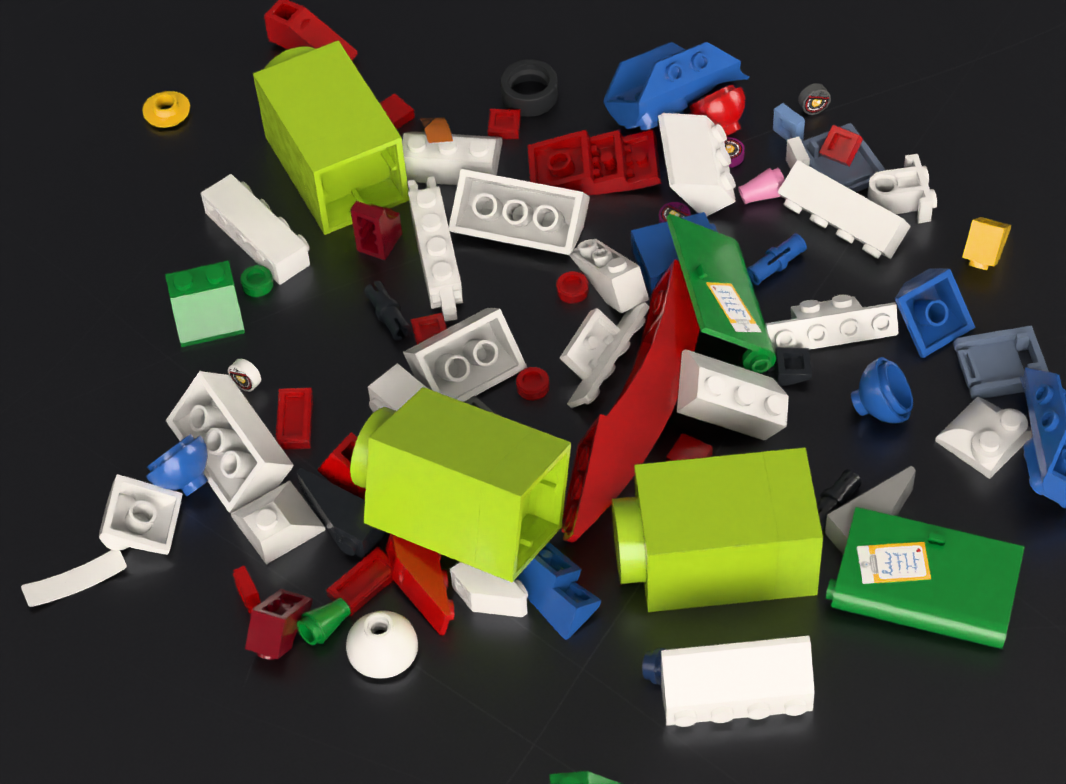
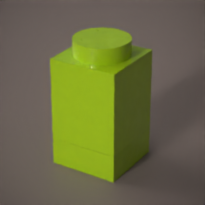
[253,40,409,235]
[350,387,571,582]
[612,447,823,612]

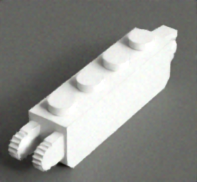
[408,176,463,321]

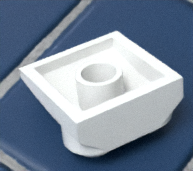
[935,397,1032,479]
[99,474,183,555]

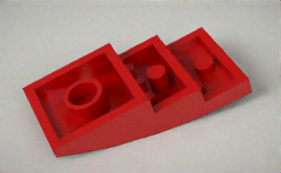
[528,129,661,195]

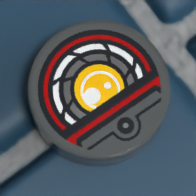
[798,83,831,115]

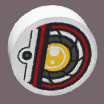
[228,359,261,392]

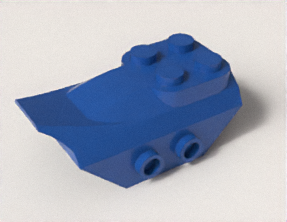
[603,42,749,130]
[1020,367,1066,508]

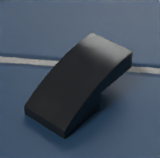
[739,347,812,386]

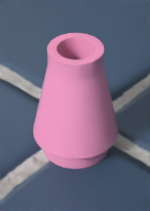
[738,168,785,204]

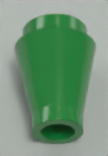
[297,598,351,645]

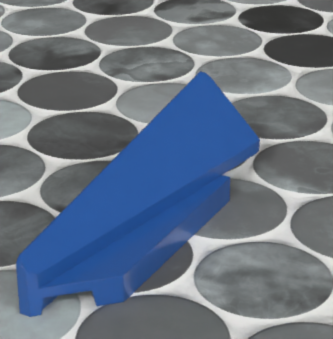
[514,542,602,640]

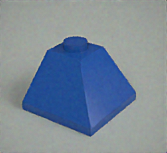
[895,268,975,358]

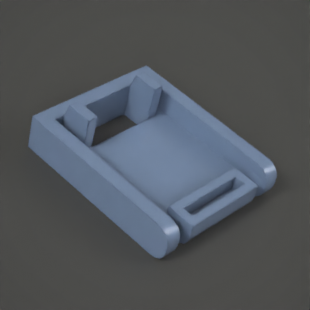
[802,123,886,192]
[953,326,1049,400]

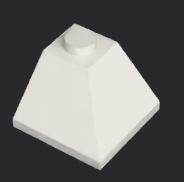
[231,480,325,565]

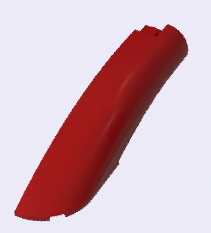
[561,259,700,543]

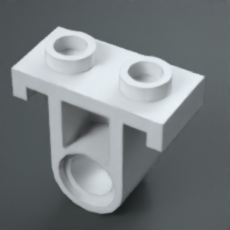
[867,154,937,223]

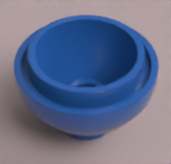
[851,357,913,424]
[145,434,208,496]

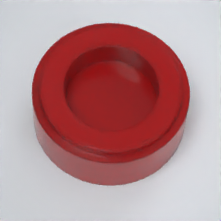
[556,271,589,304]
[516,367,550,401]

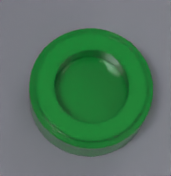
[240,265,274,297]

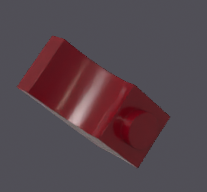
[350,201,402,260]
[245,589,313,660]

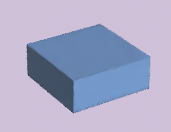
[773,103,805,142]

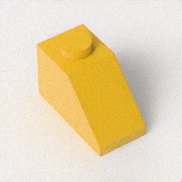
[962,217,1012,270]

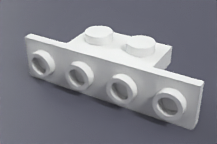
[765,295,898,352]
[560,302,650,408]

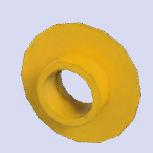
[142,91,190,128]

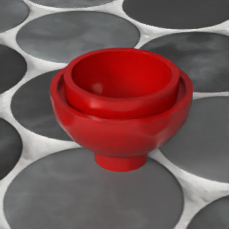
[689,84,746,137]

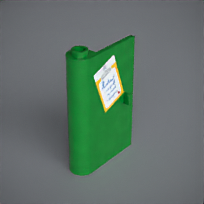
[666,214,776,373]
[826,507,1025,649]

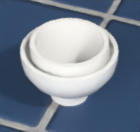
[346,611,418,678]

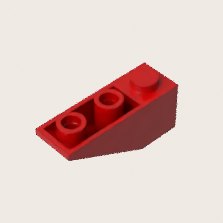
[264,0,358,60]
[386,534,454,635]

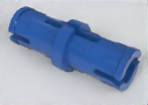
[747,233,807,285]

